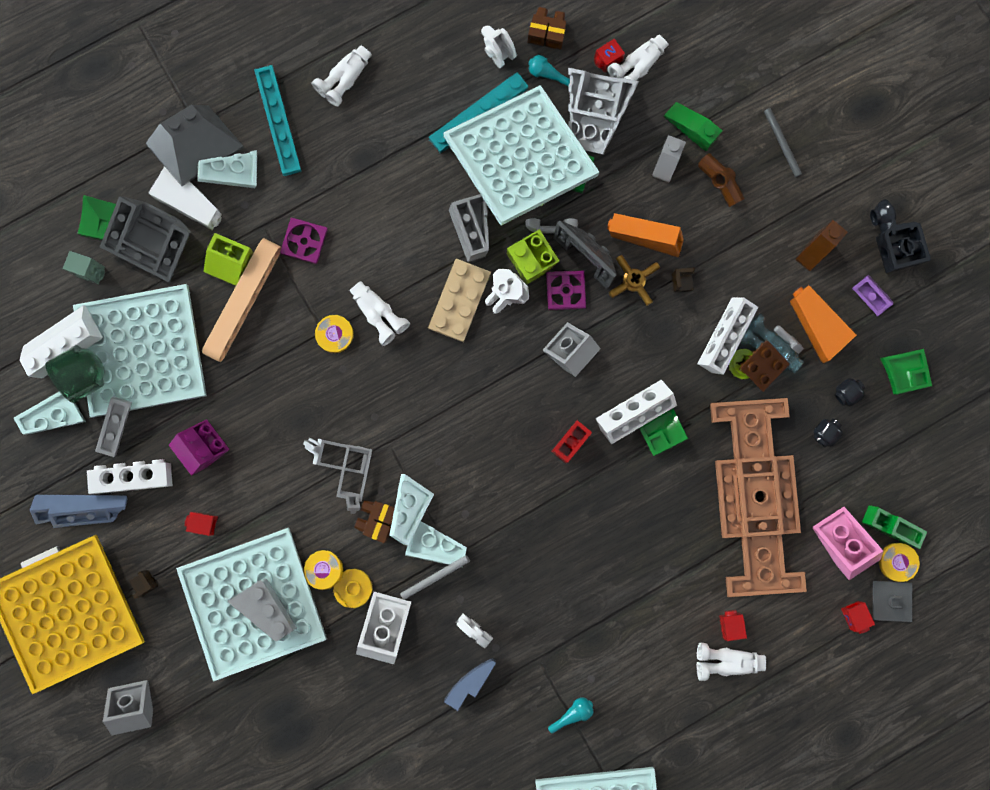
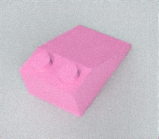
[813,507,883,580]

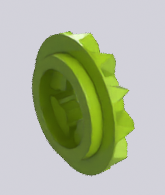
[729,349,753,379]

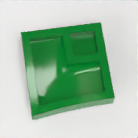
[78,195,116,240]
[881,349,932,395]
[639,408,689,456]

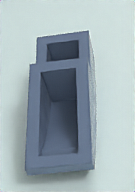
[444,658,496,711]

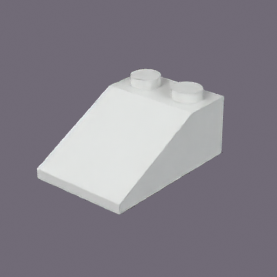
[356,592,411,664]

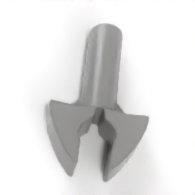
[774,325,804,354]

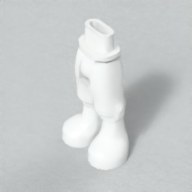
[607,35,668,81]
[311,45,372,107]
[350,281,410,346]
[696,643,766,681]

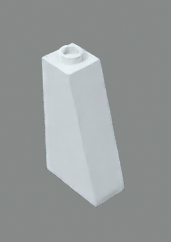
[149,166,222,230]

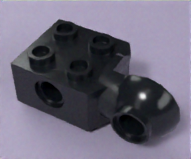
[870,199,931,273]

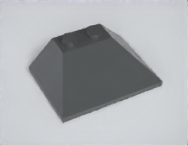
[146,104,243,186]
[100,196,191,282]
[553,220,616,289]

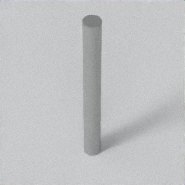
[400,555,470,600]

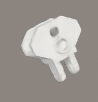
[481,25,517,68]
[485,269,529,314]

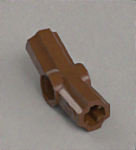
[698,153,745,207]

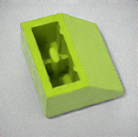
[507,229,559,285]
[203,233,254,286]

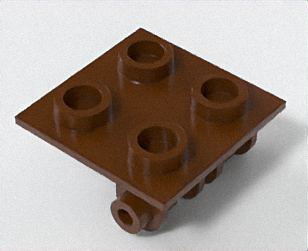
[739,340,789,392]

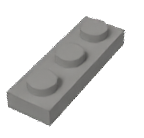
[95,396,132,457]

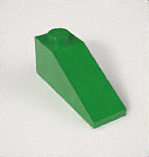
[664,102,722,152]

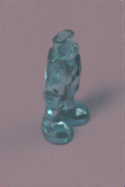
[740,313,804,373]

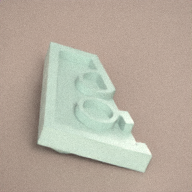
[198,150,257,188]
[390,474,434,545]

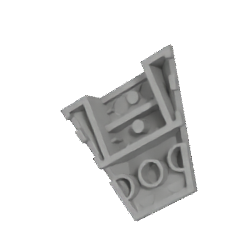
[569,68,639,154]

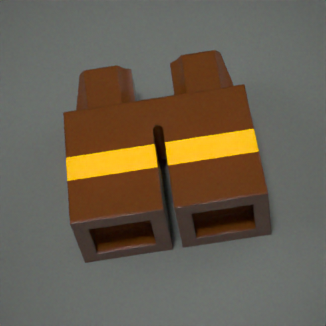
[527,7,566,50]
[354,501,395,543]

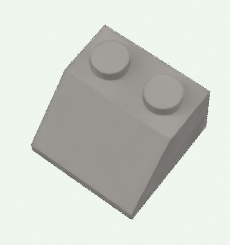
[543,322,601,377]
[103,680,153,735]

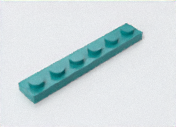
[254,65,302,176]
[429,72,528,154]

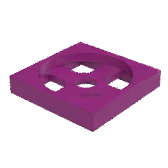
[280,218,328,264]
[546,271,586,310]

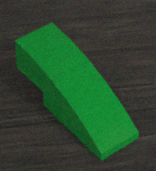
[862,505,927,549]

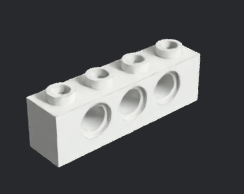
[698,297,758,375]
[596,380,677,444]
[87,459,173,494]

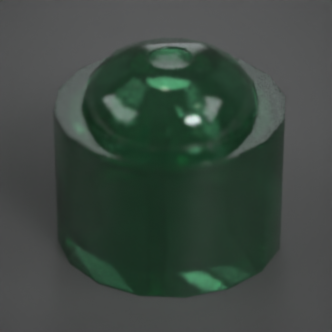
[45,345,105,403]

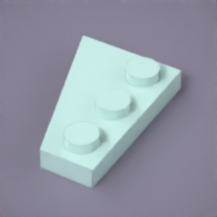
[14,388,86,435]
[405,521,467,568]

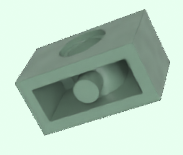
[63,251,105,285]

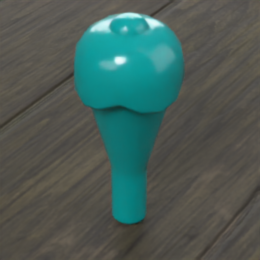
[528,55,570,87]
[548,697,594,733]

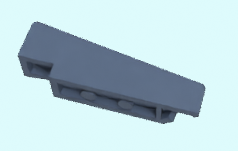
[30,495,128,528]

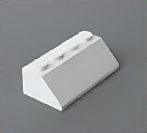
[20,305,103,378]

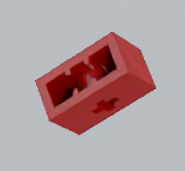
[551,420,592,463]

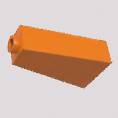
[608,213,684,257]
[790,285,857,363]

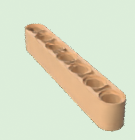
[202,238,281,362]

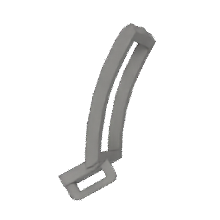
[303,437,368,474]
[336,445,372,514]

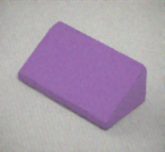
[852,275,894,316]

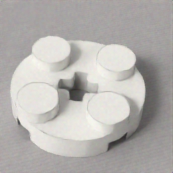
[456,614,493,648]

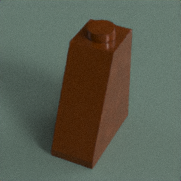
[795,220,848,271]

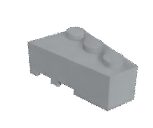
[449,194,489,262]
[227,578,297,642]

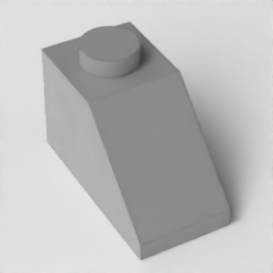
[652,135,686,183]

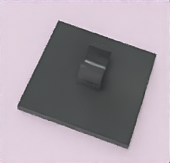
[872,581,912,622]

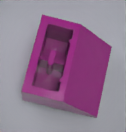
[169,419,229,476]

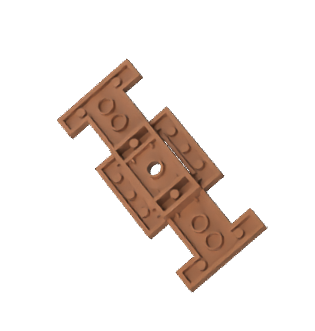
[710,398,807,597]

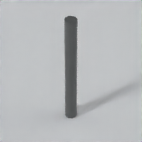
[764,108,802,177]

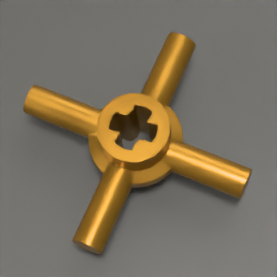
[608,255,660,306]

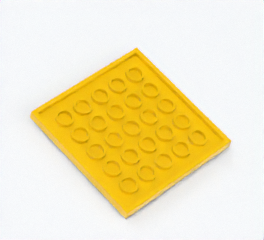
[0,535,145,694]

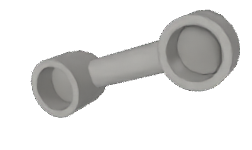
[525,218,578,233]

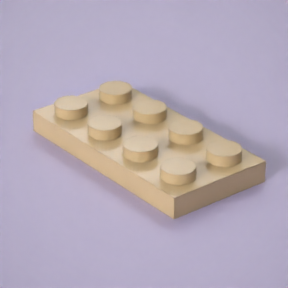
[428,259,491,343]

